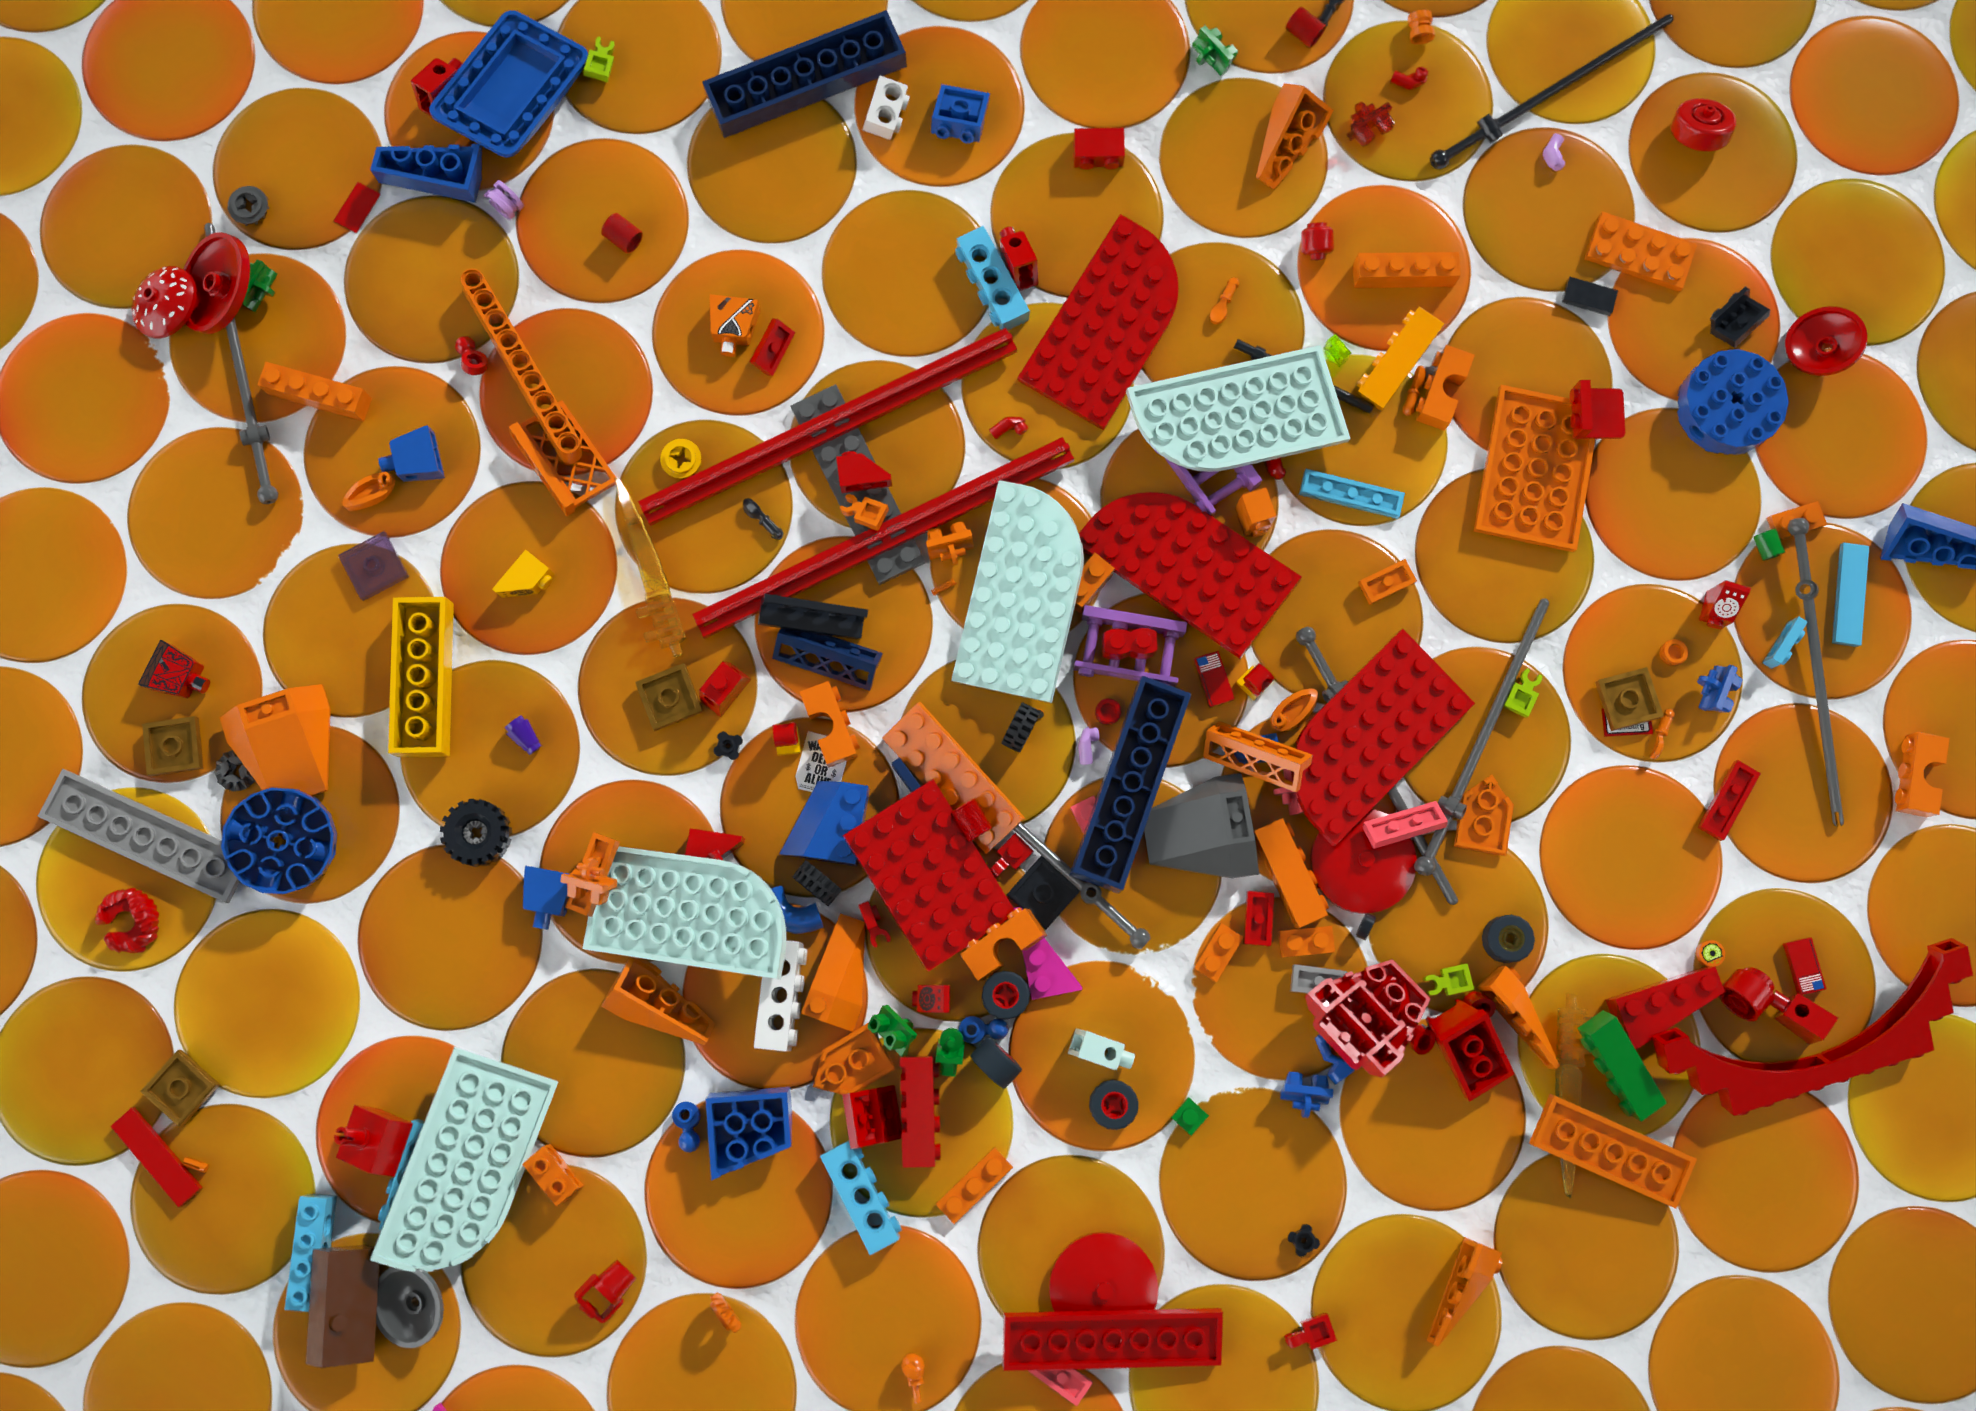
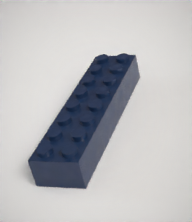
[702,10,907,138]
[1069,675,1191,894]

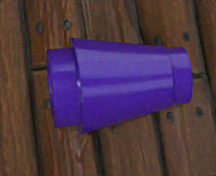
[504,715,542,755]

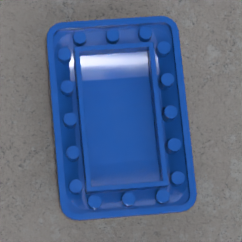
[430,10,588,157]

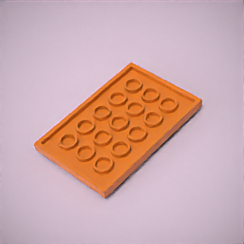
[1473,385,1596,552]

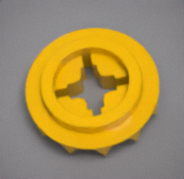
[660,439,701,479]

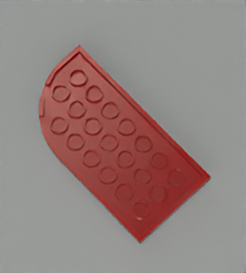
[1017,214,1179,431]
[1079,492,1302,659]
[1291,629,1475,846]

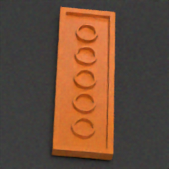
[882,702,1025,854]
[1529,1094,1697,1209]

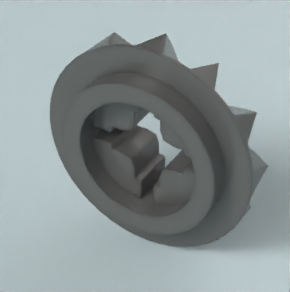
[228,186,269,226]
[214,750,255,791]

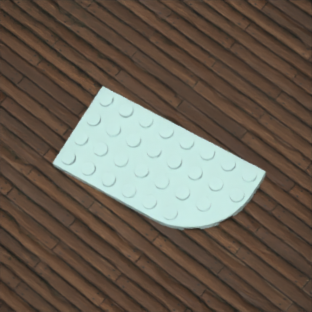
[1126,345,1350,472]
[951,480,1084,703]
[583,846,786,979]
[370,1046,558,1272]

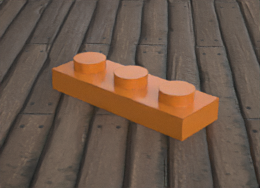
[565,832,620,917]
[936,1147,1013,1224]

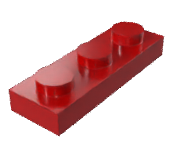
[1697,760,1761,841]

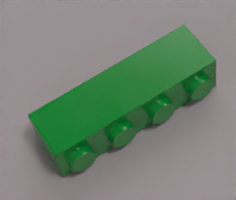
[1577,1010,1667,1122]

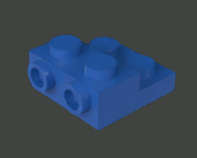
[931,84,990,144]

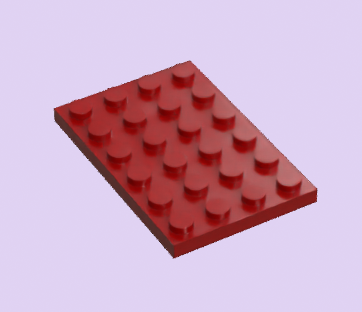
[842,779,1014,972]

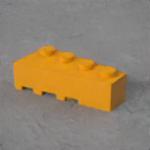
[1356,306,1445,411]

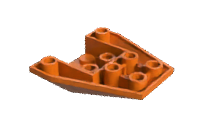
[220,684,331,796]

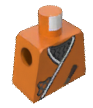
[710,294,760,357]

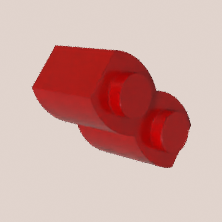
[1102,628,1157,660]

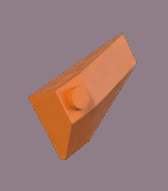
[1256,83,1334,189]
[801,913,865,1032]
[601,956,715,1045]
[1476,966,1560,1069]
[1427,1237,1502,1347]

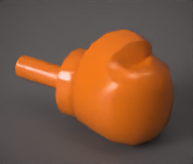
[902,1353,925,1403]

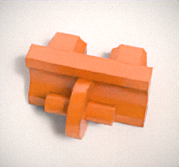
[926,521,974,566]
[561,857,617,905]

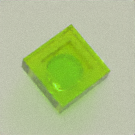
[1323,334,1351,367]

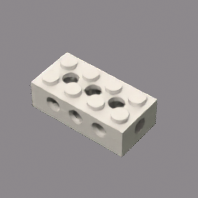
[754,941,808,1051]

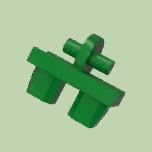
[1192,26,1238,76]
[242,259,278,312]
[867,1005,918,1057]
[935,1028,965,1077]

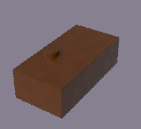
[306,1245,379,1368]

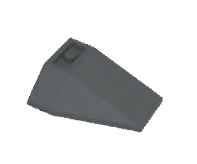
[1144,773,1259,878]

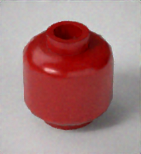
[1301,222,1334,260]

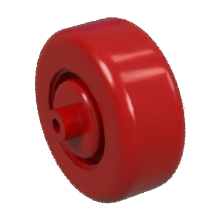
[1671,98,1737,152]

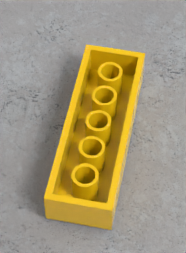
[388,597,454,757]

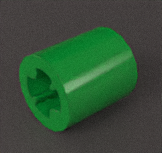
[1753,529,1786,561]

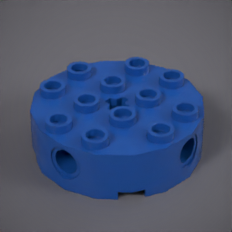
[1677,349,1789,455]
[221,788,337,894]

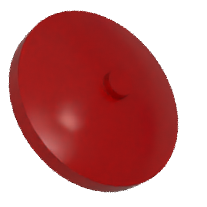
[183,232,250,334]
[1310,809,1417,914]
[1049,1232,1158,1312]

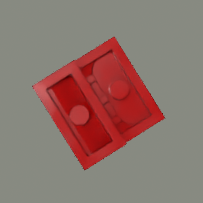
[842,1085,902,1149]

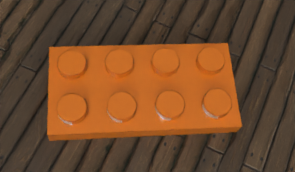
[1585,211,1697,292]

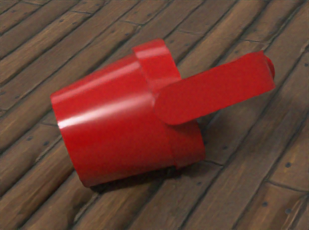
[574,1260,636,1323]

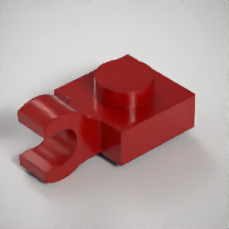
[990,833,1034,878]
[858,901,891,948]
[1284,1312,1337,1350]

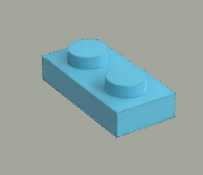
[1762,616,1808,668]

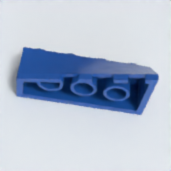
[370,144,482,203]
[1880,503,1976,569]

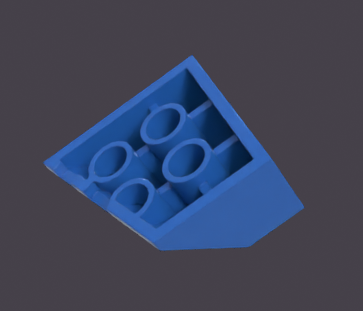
[779,781,870,867]
[706,1087,792,1180]

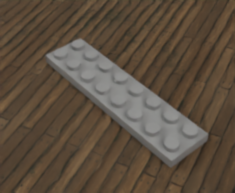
[37,769,240,903]

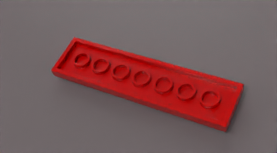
[1002,1308,1223,1371]

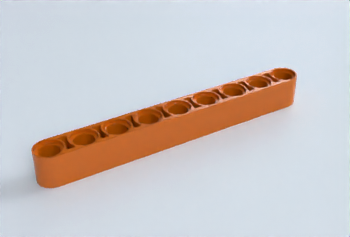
[460,269,582,464]

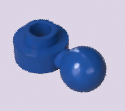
[959,1016,1009,1043]
[672,1101,701,1152]

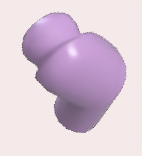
[1543,134,1565,171]
[1078,727,1099,765]

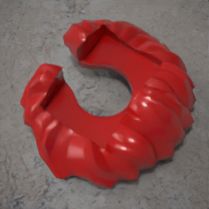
[95,888,159,953]

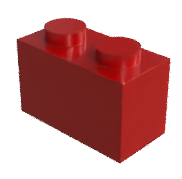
[1073,128,1125,170]

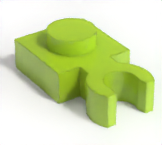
[584,37,614,82]
[1503,668,1542,718]
[1423,963,1474,995]

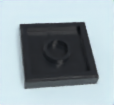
[1006,856,1080,930]

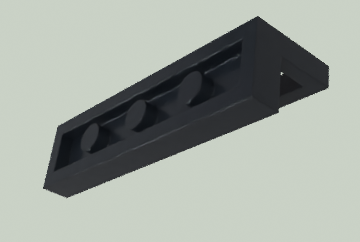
[758,594,868,640]

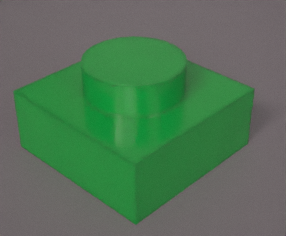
[1171,1097,1209,1136]

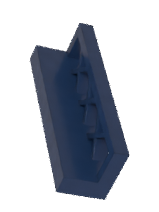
[772,628,883,691]

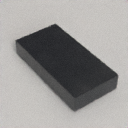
[1561,277,1618,316]

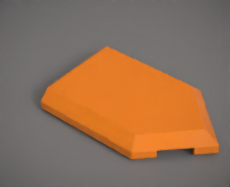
[1454,775,1514,856]
[813,1023,896,1095]

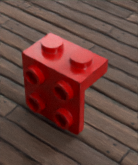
[1570,380,1626,439]

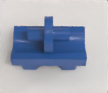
[1697,665,1743,713]
[1280,1071,1333,1118]

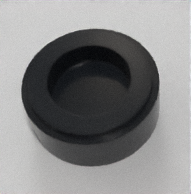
[1356,913,1376,941]

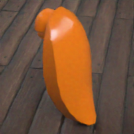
[342,472,395,511]
[1270,689,1318,732]

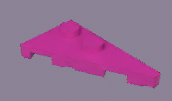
[1014,907,1082,1000]

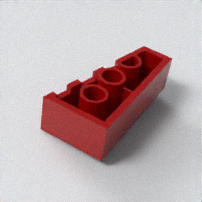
[1605,966,1725,1050]
[900,1056,941,1168]

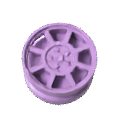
[484,180,524,220]

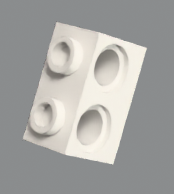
[862,76,910,140]

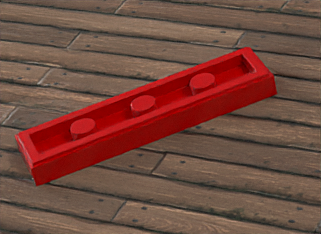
[110,1107,203,1208]

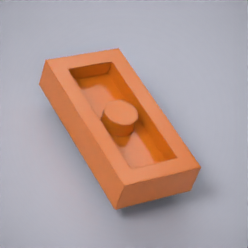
[1767,501,1827,540]
[1358,559,1417,605]
[1193,923,1244,983]
[1278,926,1335,958]

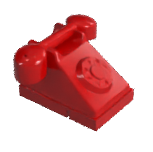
[1409,991,1515,1102]

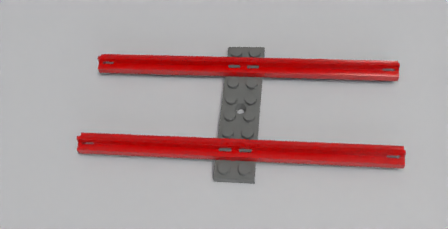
[638,327,1074,639]

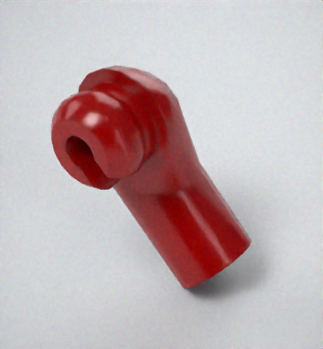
[989,417,1028,439]
[1265,457,1286,480]

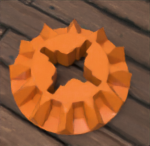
[710,1292,741,1333]

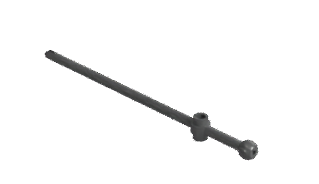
[204,223,278,504]
[1788,518,1844,827]
[1414,598,1549,876]
[1296,626,1458,905]
[1013,823,1151,949]

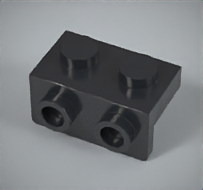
[1710,286,1770,348]

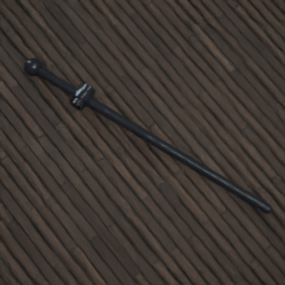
[1430,14,1674,170]

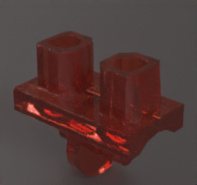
[1347,102,1395,147]

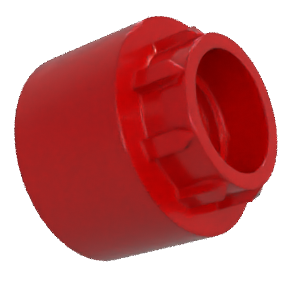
[1719,967,1775,1022]

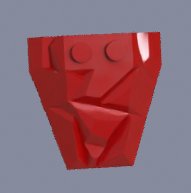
[1305,959,1431,1078]

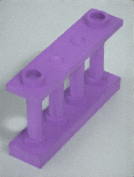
[1155,450,1262,517]
[1073,605,1187,687]

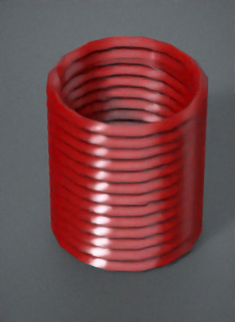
[1285,6,1326,48]
[601,213,643,253]
[951,799,992,842]

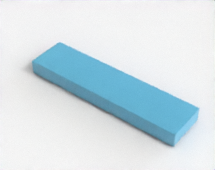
[1299,469,1405,519]
[1832,542,1869,647]

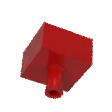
[334,1105,413,1177]

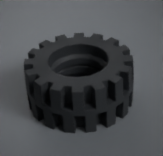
[1001,702,1041,753]
[792,860,842,907]

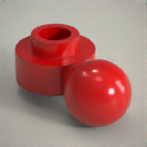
[455,336,488,375]

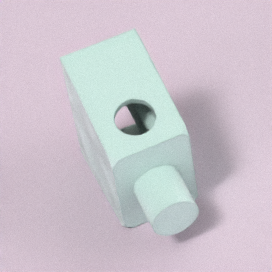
[1067,1028,1135,1070]

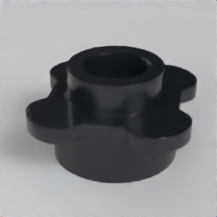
[714,731,743,760]
[1288,1224,1320,1257]

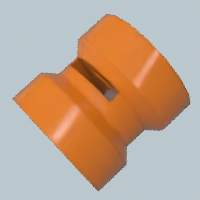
[1407,10,1435,45]

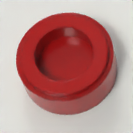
[1095,698,1121,725]

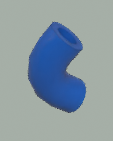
[771,886,824,934]

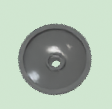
[376,1266,444,1348]

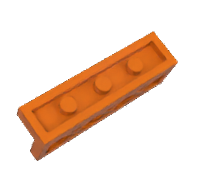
[1203,721,1313,792]

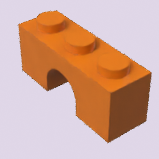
[1415,344,1475,431]
[800,681,860,768]
[1895,732,1950,818]
[960,908,1047,981]

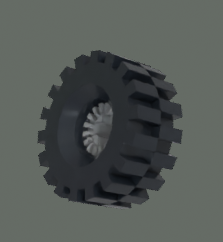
[440,799,512,867]

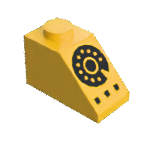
[492,550,555,598]

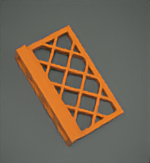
[508,400,618,517]

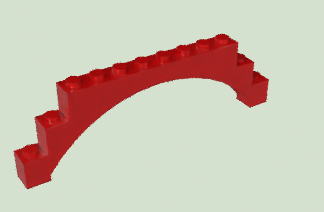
[1652,938,1973,1116]

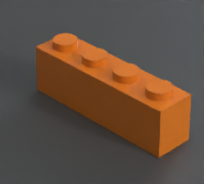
[1353,252,1461,288]
[257,362,372,422]
[1254,818,1329,929]

